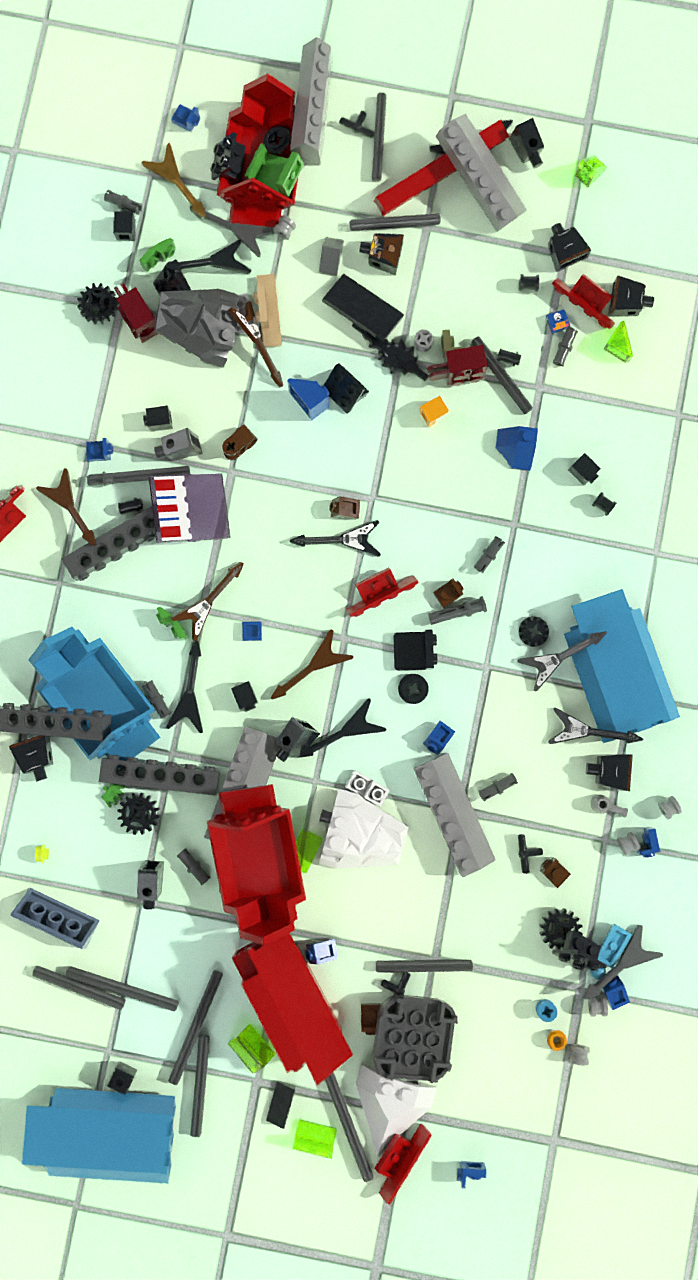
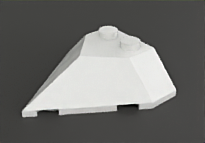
[356,1064,437,1155]

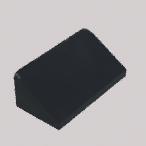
[266,1080,296,1129]

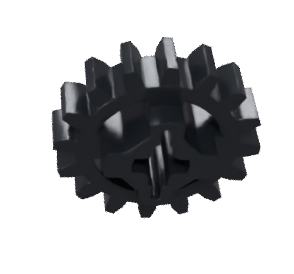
[77,283,118,325]
[117,792,160,835]
[539,908,583,949]

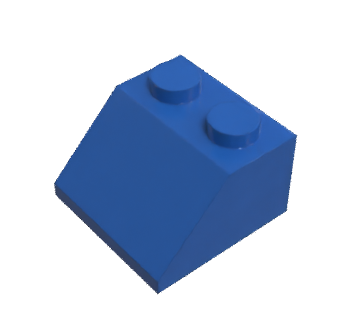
[287,378,330,421]

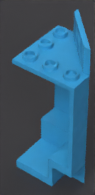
[28,626,161,771]

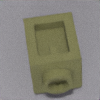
[441,329,463,358]

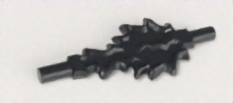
[352,323,429,382]

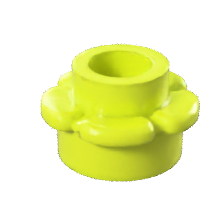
[35,845,49,864]

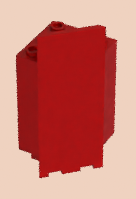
[217,73,301,228]
[206,784,306,945]
[231,933,353,1086]

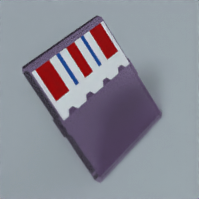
[148,473,231,543]

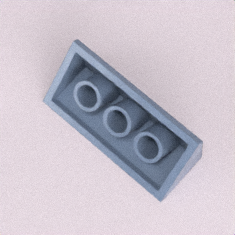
[10,888,100,950]

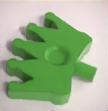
[101,783,126,808]

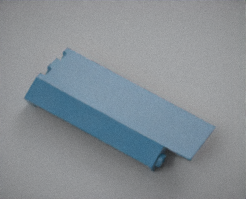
[564,589,680,743]
[22,1088,176,1184]

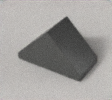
[319,237,344,276]

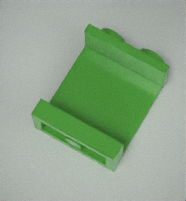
[245,144,304,197]

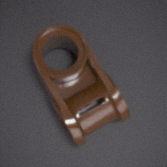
[222,425,258,460]

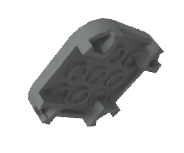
[372,995,458,1083]

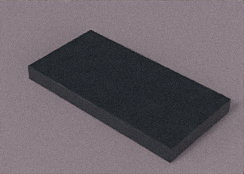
[322,273,404,343]

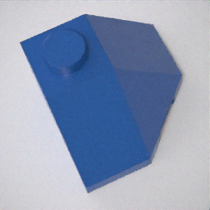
[495,426,538,471]

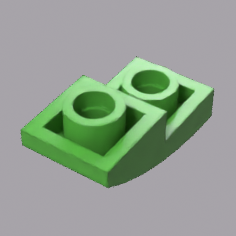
[139,238,176,272]
[156,607,189,641]

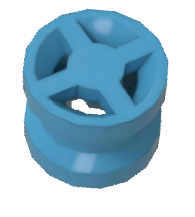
[535,999,558,1022]

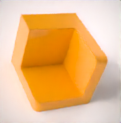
[419,395,449,427]

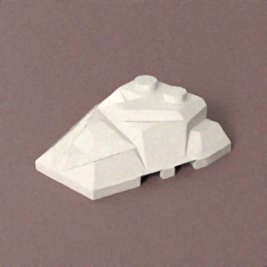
[319,788,409,869]

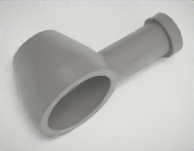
[591,794,628,818]

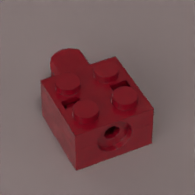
[114,282,159,343]
[427,345,488,386]

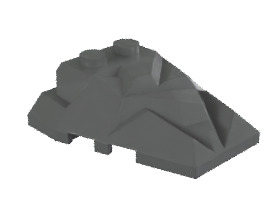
[154,288,239,368]

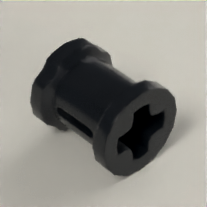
[519,274,540,292]
[591,492,617,516]

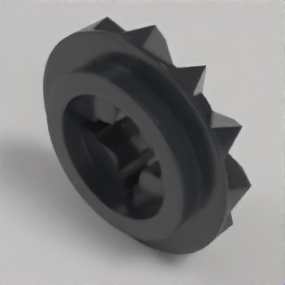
[263,126,292,155]
[519,616,550,647]
[398,674,429,704]

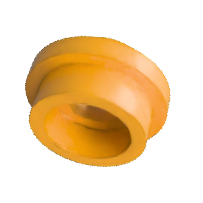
[547,1030,567,1051]

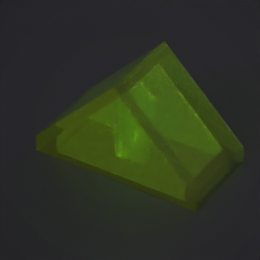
[575,155,608,188]
[603,320,633,363]

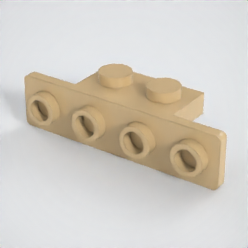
[254,274,282,348]

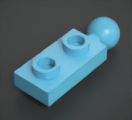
[590,923,632,980]

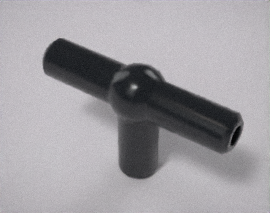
[339,111,375,138]
[518,834,543,874]
[381,972,411,996]

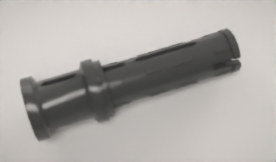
[428,596,487,625]

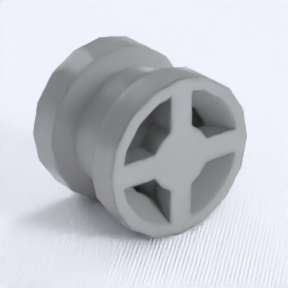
[273,216,296,240]
[414,329,433,352]
[658,796,682,820]
[617,832,641,856]
[588,996,608,1017]
[569,1044,591,1066]

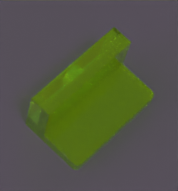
[296,828,323,873]
[228,1024,275,1074]
[292,1119,337,1159]

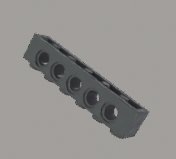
[61,503,161,581]
[0,703,111,741]
[98,754,220,796]

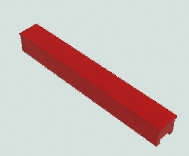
[373,119,509,217]

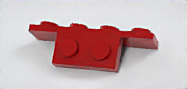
[552,274,616,329]
[0,485,26,542]
[346,567,419,617]
[374,1124,432,1205]

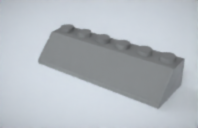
[290,37,333,166]
[435,113,527,232]
[204,726,280,840]
[413,753,496,878]

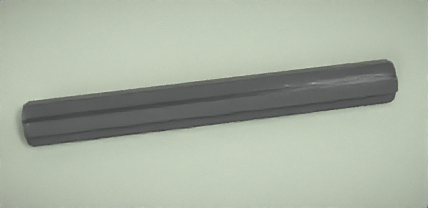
[372,92,387,182]
[349,213,441,231]
[471,336,533,414]
[376,960,473,973]
[32,966,126,1010]
[190,1035,210,1138]

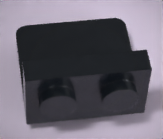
[393,629,438,671]

